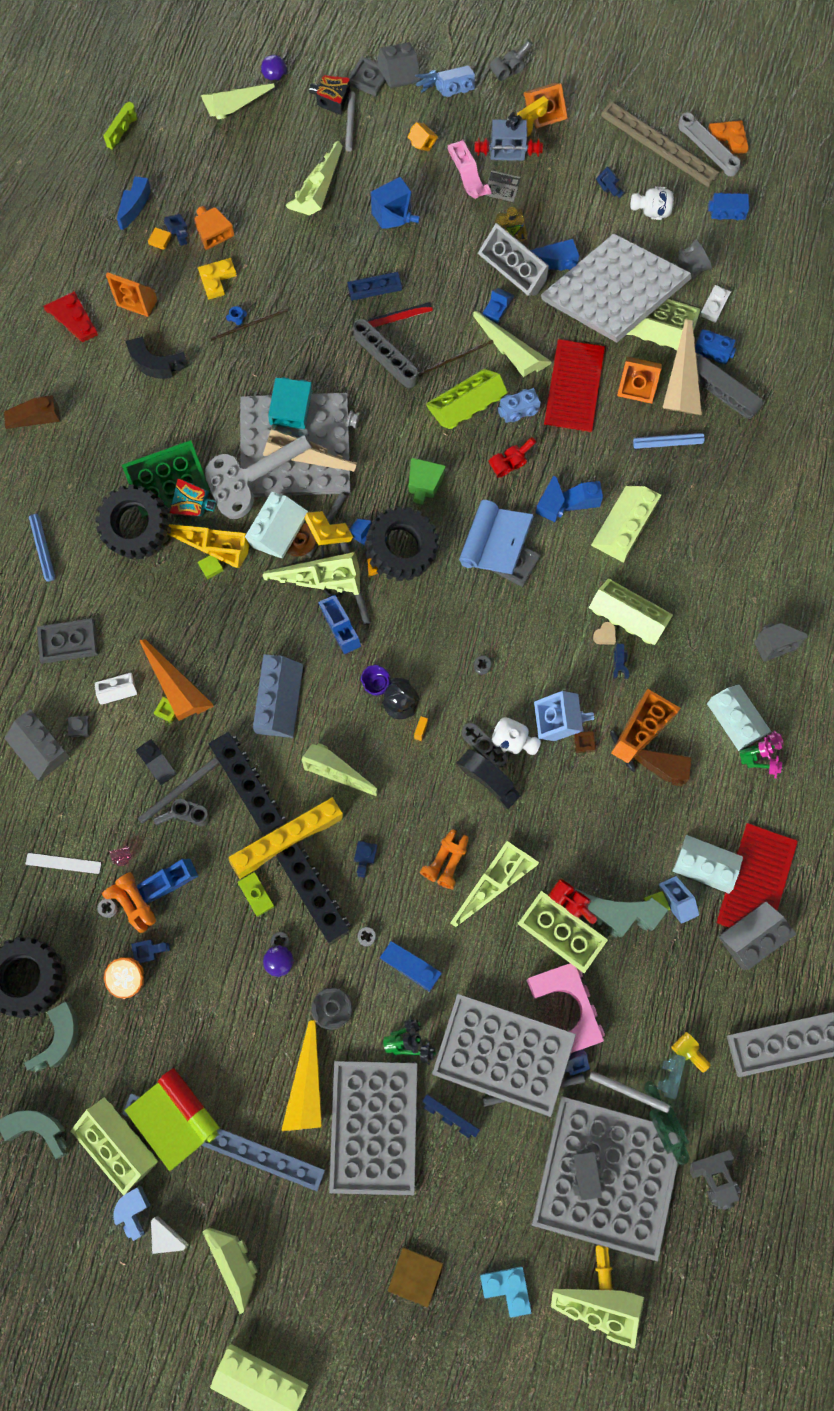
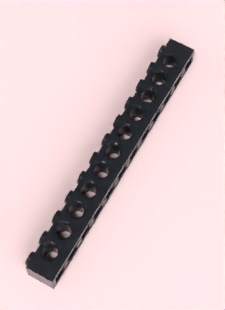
[208,731,351,946]

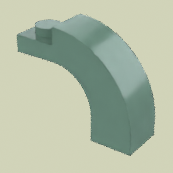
[24,1001,78,1072]
[0,1111,68,1159]

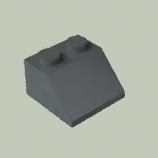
[377,42,420,88]
[754,623,808,662]

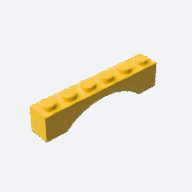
[229,797,343,879]

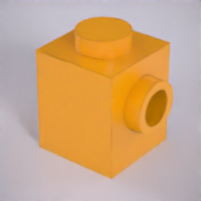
[407,122,438,151]

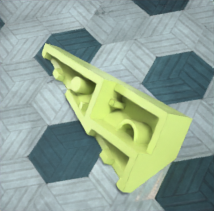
[286,141,343,215]
[473,311,551,377]
[263,552,360,595]
[451,841,539,927]

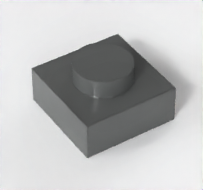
[68,716,89,738]

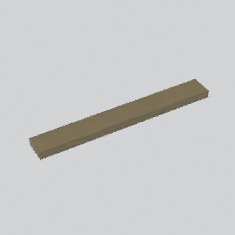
[601,102,719,187]

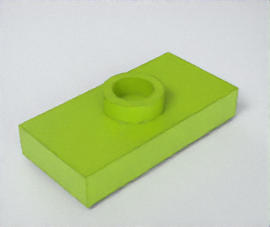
[238,872,274,917]

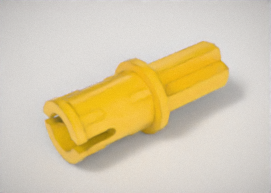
[595,1245,613,1290]

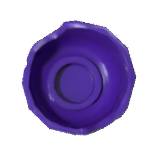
[261,55,287,80]
[361,665,391,696]
[263,945,294,977]

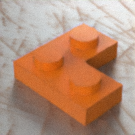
[708,120,748,154]

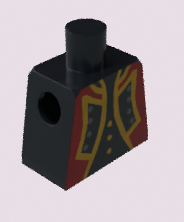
[309,75,351,115]

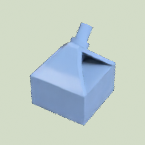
[534,691,594,741]

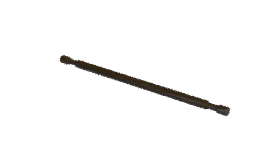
[210,308,289,341]
[418,340,494,377]

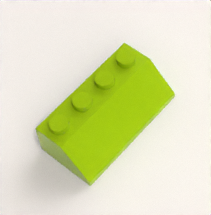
[426,369,507,429]

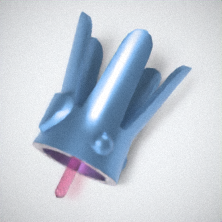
[415,70,438,93]

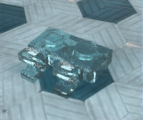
[657,1055,686,1099]

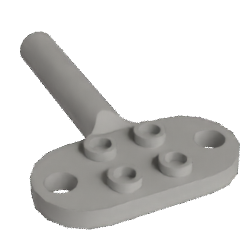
[205,435,312,519]

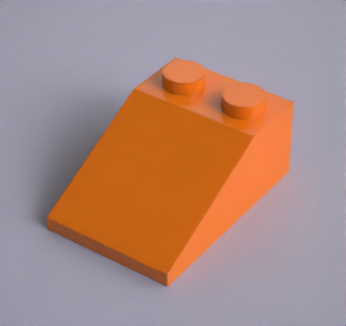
[106,272,157,317]

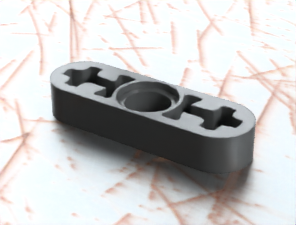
[461,723,507,768]

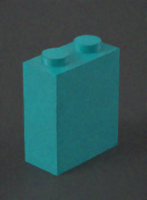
[268,377,312,429]

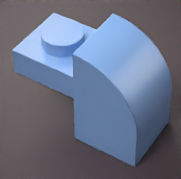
[114,1187,151,1241]

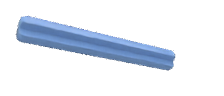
[633,433,705,449]
[29,514,55,582]

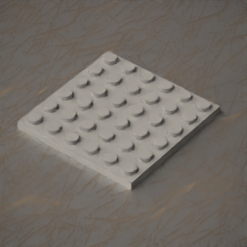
[541,234,691,343]
[240,393,350,497]
[531,1096,684,1261]

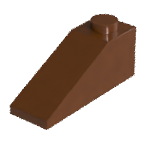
[4,395,60,429]
[633,750,692,786]

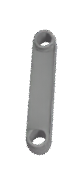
[678,112,740,176]

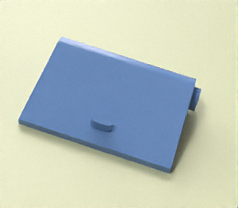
[459,500,534,574]

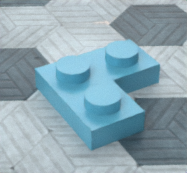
[480,1267,531,1318]

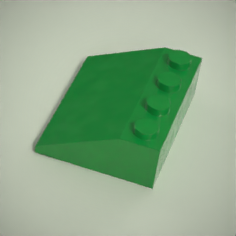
[122,440,211,517]

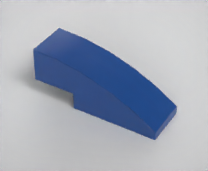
[117,176,151,230]
[318,595,361,654]
[137,859,198,904]

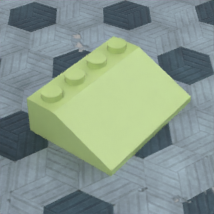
[627,299,701,350]

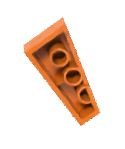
[611,689,681,763]

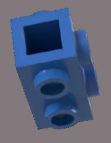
[708,193,749,220]
[695,329,736,364]

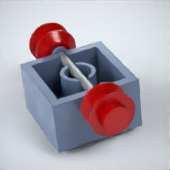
[474,119,543,160]

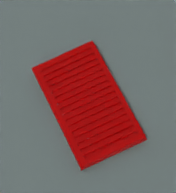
[544,339,605,432]
[716,823,798,928]

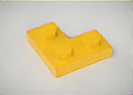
[517,96,548,137]
[198,258,236,300]
[304,511,353,545]

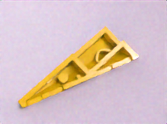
[167,524,250,568]

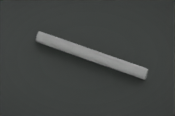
[345,92,355,152]
[590,1071,671,1113]

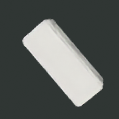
[95,673,137,704]

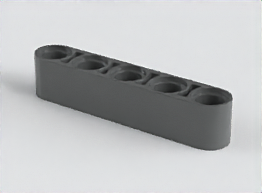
[353,319,418,388]
[696,353,763,419]

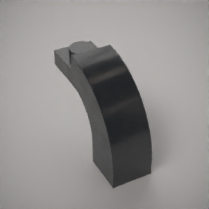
[126,337,188,379]
[456,749,521,810]

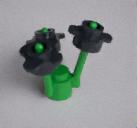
[383,1015,436,1065]

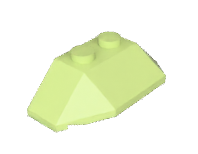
[202,1228,257,1314]

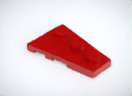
[43,291,98,343]

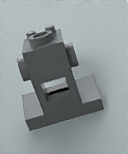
[690,1150,741,1209]

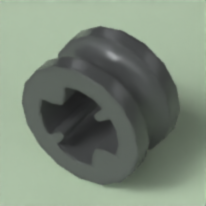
[474,656,491,675]
[271,932,290,948]

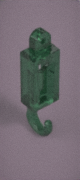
[644,1081,690,1165]

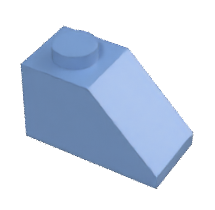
[659,876,699,924]

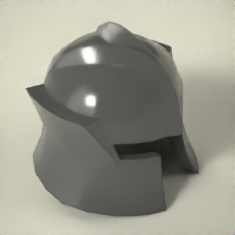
[677,239,712,279]

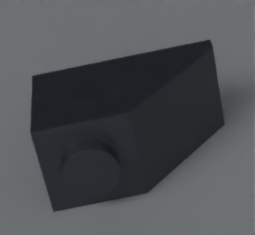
[136,739,177,786]

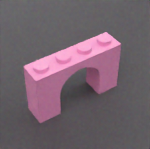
[527,963,605,1053]

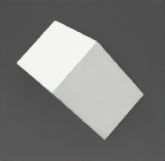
[151,1216,189,1254]

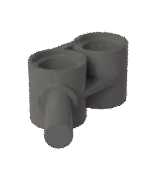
[490,39,533,81]
[153,799,210,827]

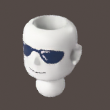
[630,186,674,220]
[492,717,541,755]

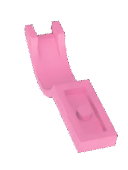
[448,141,491,199]

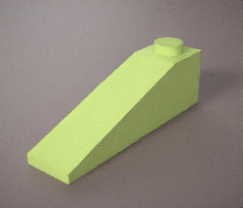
[201,83,274,119]
[302,743,378,796]
[551,1289,644,1348]

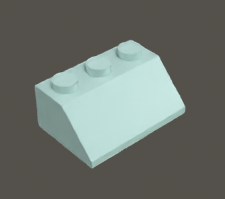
[245,492,308,559]
[707,685,771,751]
[673,835,743,893]

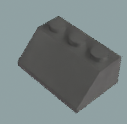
[4,709,70,782]
[718,902,796,970]

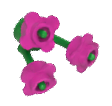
[739,731,784,779]

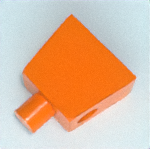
[194,206,234,250]

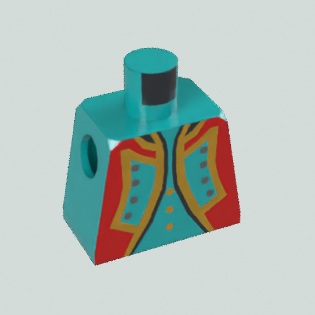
[170,479,216,516]

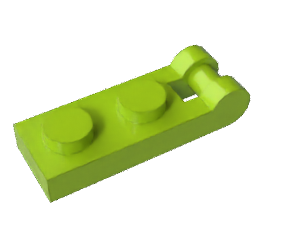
[103,102,137,149]

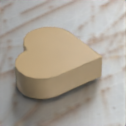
[593,622,616,645]

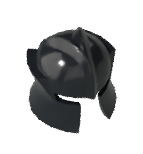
[381,678,420,720]

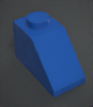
[536,476,566,522]
[563,481,603,511]

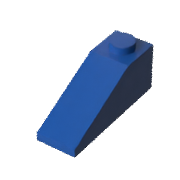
[531,239,579,271]
[380,941,441,992]

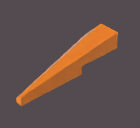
[139,639,214,721]

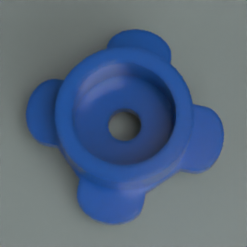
[226,306,247,325]

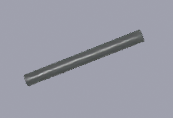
[306,493,346,557]

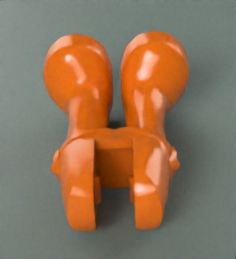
[420,829,469,889]
[102,872,156,933]

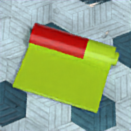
[125,1068,220,1171]

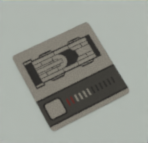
[485,171,521,202]

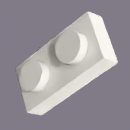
[700,285,731,323]

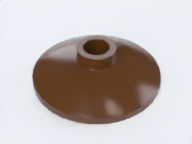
[287,523,317,556]

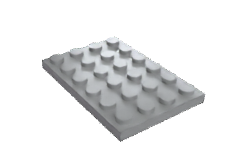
[432,994,576,1117]
[329,1061,417,1195]

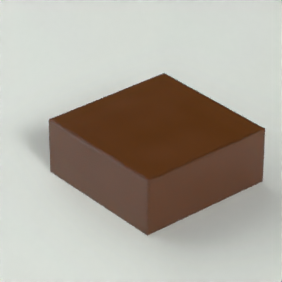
[573,731,596,753]

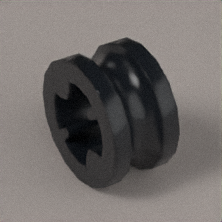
[506,112,522,131]

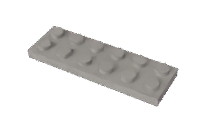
[727,1012,834,1077]

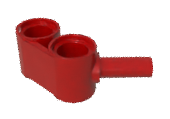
[488,437,536,478]
[548,879,597,924]

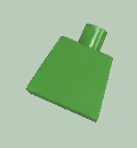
[409,458,445,504]

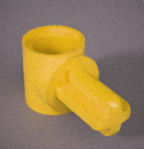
[671,1032,711,1072]

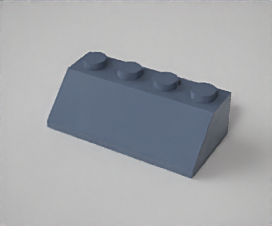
[253,654,303,738]

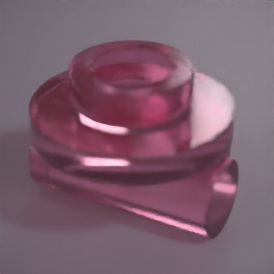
[109,846,132,866]

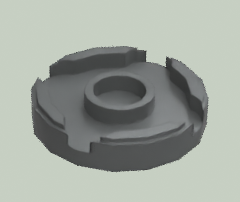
[311,988,352,1030]

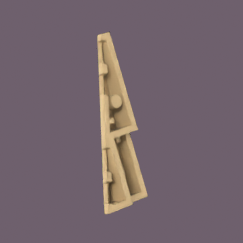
[663,319,702,416]
[263,424,357,471]

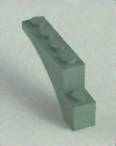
[572,886,668,938]

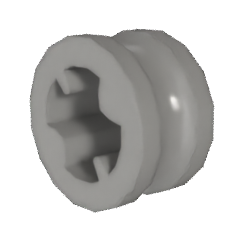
[347,411,360,429]
[97,899,117,918]
[358,927,376,946]

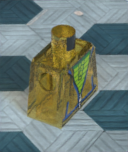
[493,207,527,241]

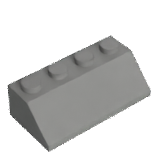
[478,223,549,296]

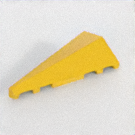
[282,1020,322,1131]

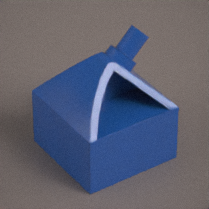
[371,177,420,229]

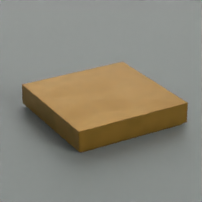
[388,1247,443,1307]

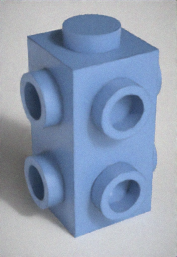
[436,66,475,97]
[498,388,540,423]

